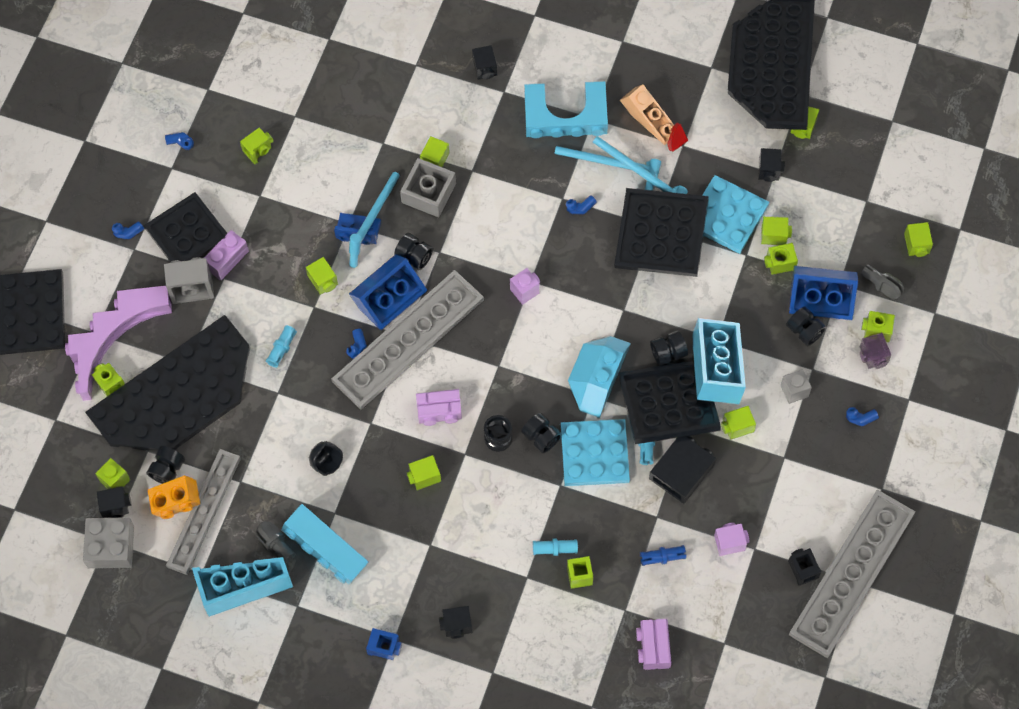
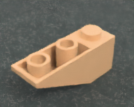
[620,84,674,145]

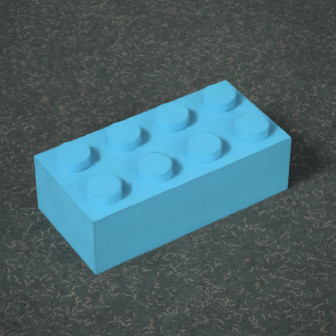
[692,318,746,404]

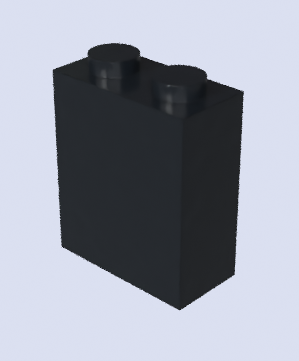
[649,436,716,504]

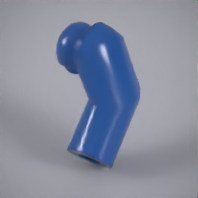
[165,132,194,150]
[566,195,597,214]
[112,221,144,239]
[346,329,367,359]
[846,407,879,426]

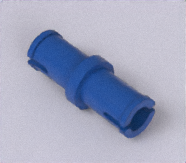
[640,545,686,566]

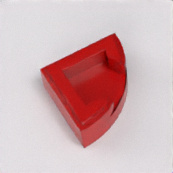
[667,123,688,152]

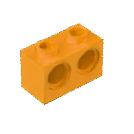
[148,475,200,519]

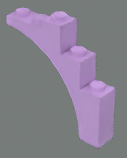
[65,286,172,401]

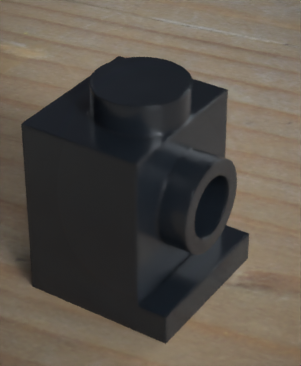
[788,548,821,586]

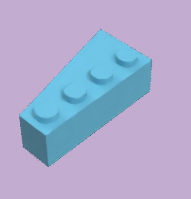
[281,504,368,584]
[192,557,293,617]

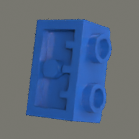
[334,213,381,245]

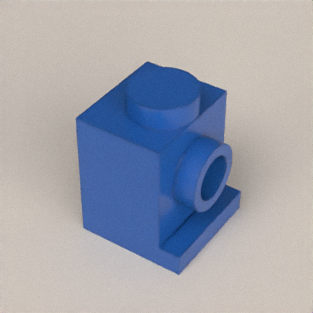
[366,628,402,660]

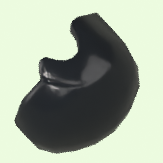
[308,441,343,476]

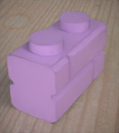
[204,230,249,280]
[416,389,462,426]
[636,619,671,670]

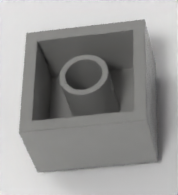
[400,158,456,217]
[164,257,214,304]
[83,518,134,569]

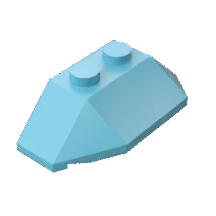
[568,336,631,418]

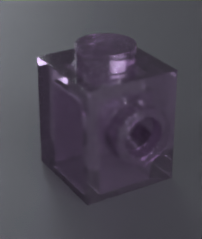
[859,333,891,369]

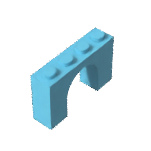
[524,81,608,138]

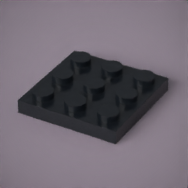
[144,192,227,262]

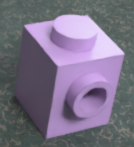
[510,268,540,305]
[714,523,749,556]

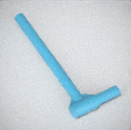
[593,136,688,194]
[555,146,661,191]
[349,172,400,268]

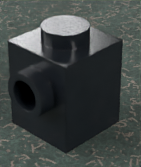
[472,45,497,80]
[758,148,785,182]
[97,487,132,518]
[439,606,473,639]

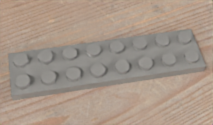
[331,270,484,410]
[789,490,915,659]

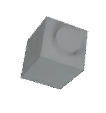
[781,369,812,404]

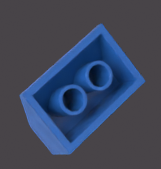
[349,254,428,330]
[789,266,858,320]

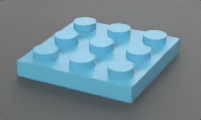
[702,175,769,254]
[561,419,630,486]

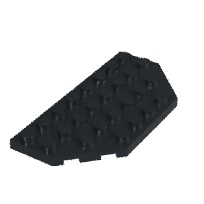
[728,0,815,130]
[85,315,250,451]

